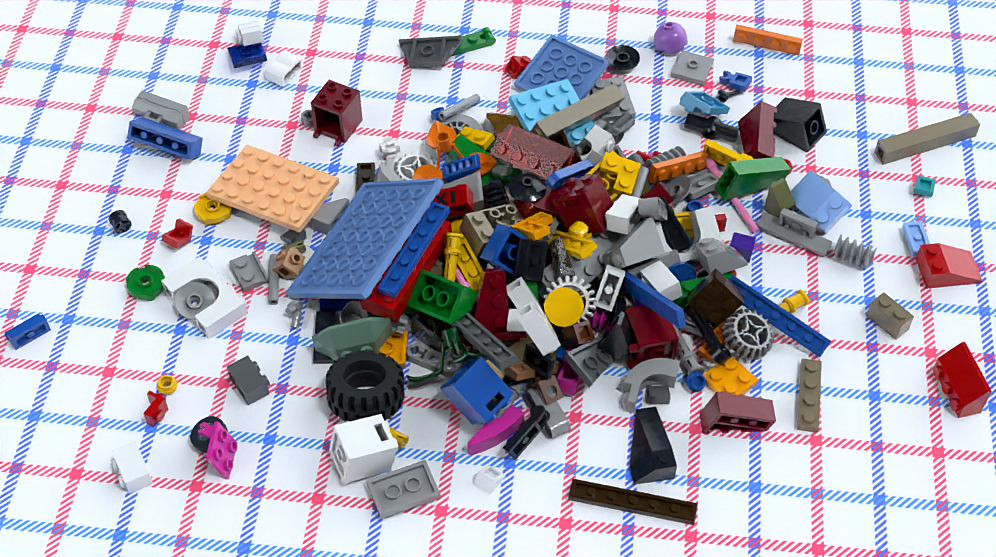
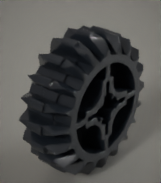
[483,179,510,208]

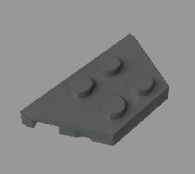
[398,35,463,67]

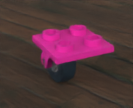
[190,416,238,479]

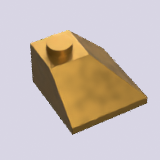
[486,112,524,139]

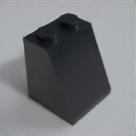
[773,97,827,152]

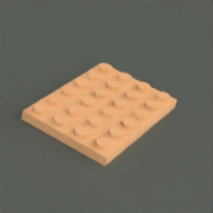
[206,145,339,233]

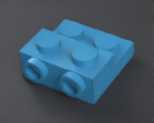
[679,91,730,116]

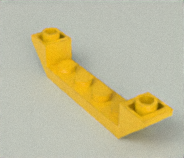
[457,232,482,291]

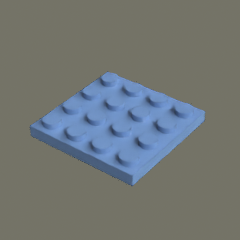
[514,34,610,100]

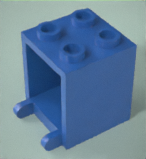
[440,357,514,425]

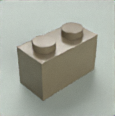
[866,292,914,340]

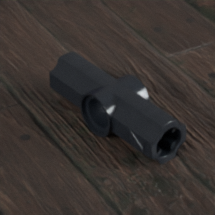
[684,113,739,143]

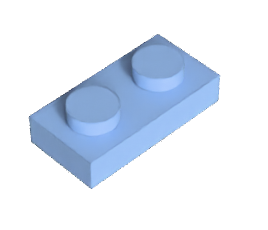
[902,221,930,256]

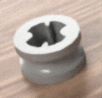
[301,109,314,127]

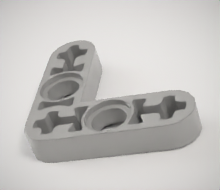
[406,343,473,378]

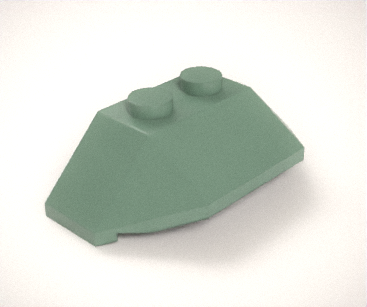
[312,317,393,361]

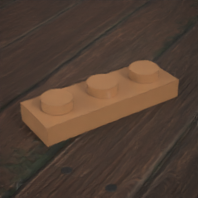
[504,360,562,381]

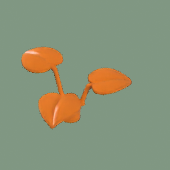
[413,120,497,180]

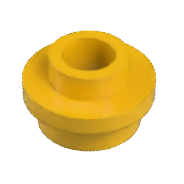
[157,375,178,394]

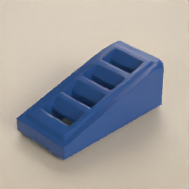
[442,154,481,183]

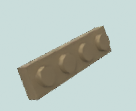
[797,359,822,433]

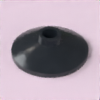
[606,45,640,70]
[509,173,546,203]

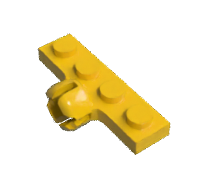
[543,221,597,260]

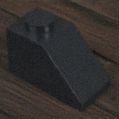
[598,311,632,360]
[522,342,557,379]

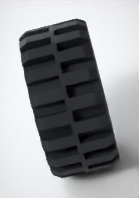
[325,350,404,422]

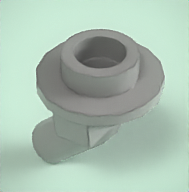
[285,301,303,329]

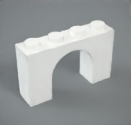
[647,206,722,263]
[161,256,247,339]
[506,277,561,356]

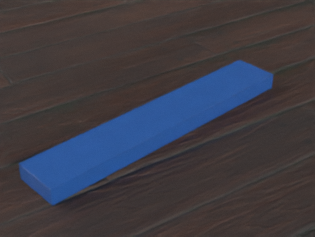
[377,202,450,299]
[620,269,686,329]
[728,274,831,357]

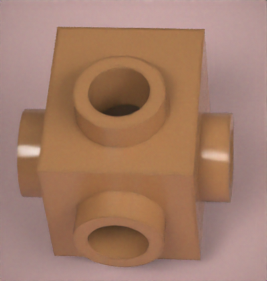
[272,247,306,280]

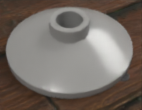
[663,175,692,205]
[175,282,214,320]

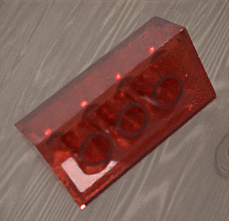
[490,123,575,179]

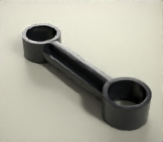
[684,304,732,365]

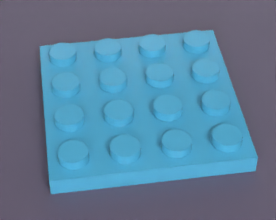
[508,79,594,148]

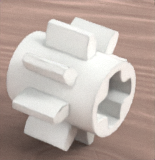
[379,136,400,158]

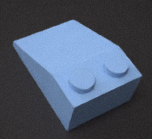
[791,170,852,234]

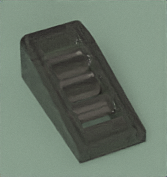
[550,237,575,280]

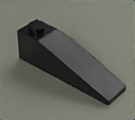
[629,407,677,485]

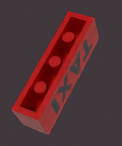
[425,184,474,219]

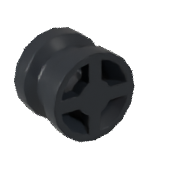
[108,210,132,234]

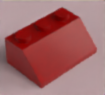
[933,342,992,418]

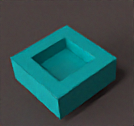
[914,175,936,197]

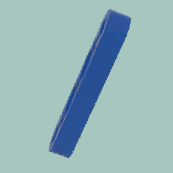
[545,159,595,190]

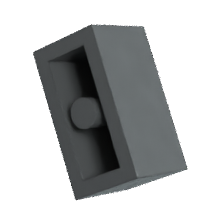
[226,355,270,405]

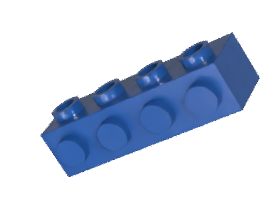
[127,117,203,160]

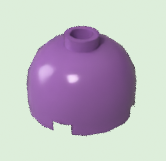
[654,22,688,54]

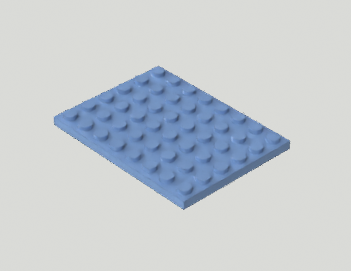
[286,178,444,299]

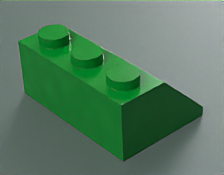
[407,269,478,324]

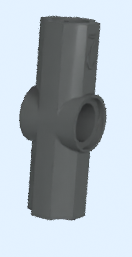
[603,112,635,145]

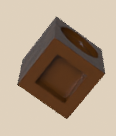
[561,320,595,348]

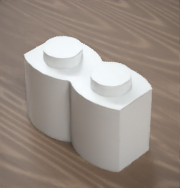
[235,21,264,46]
[265,50,303,87]

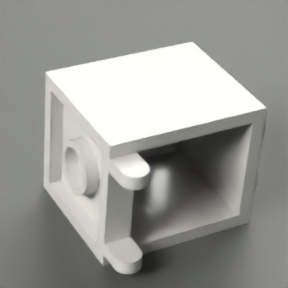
[329,414,398,485]

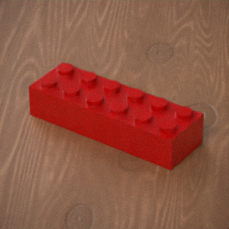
[360,212,452,323]

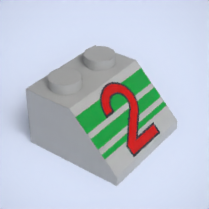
[695,238,748,274]

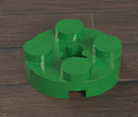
[126,265,165,301]

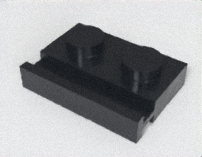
[514,238,549,282]

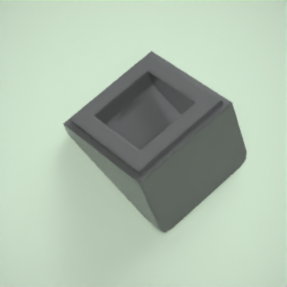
[280,229,307,245]
[648,386,671,404]

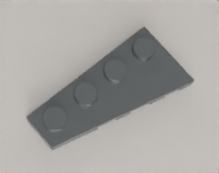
[563,336,615,388]

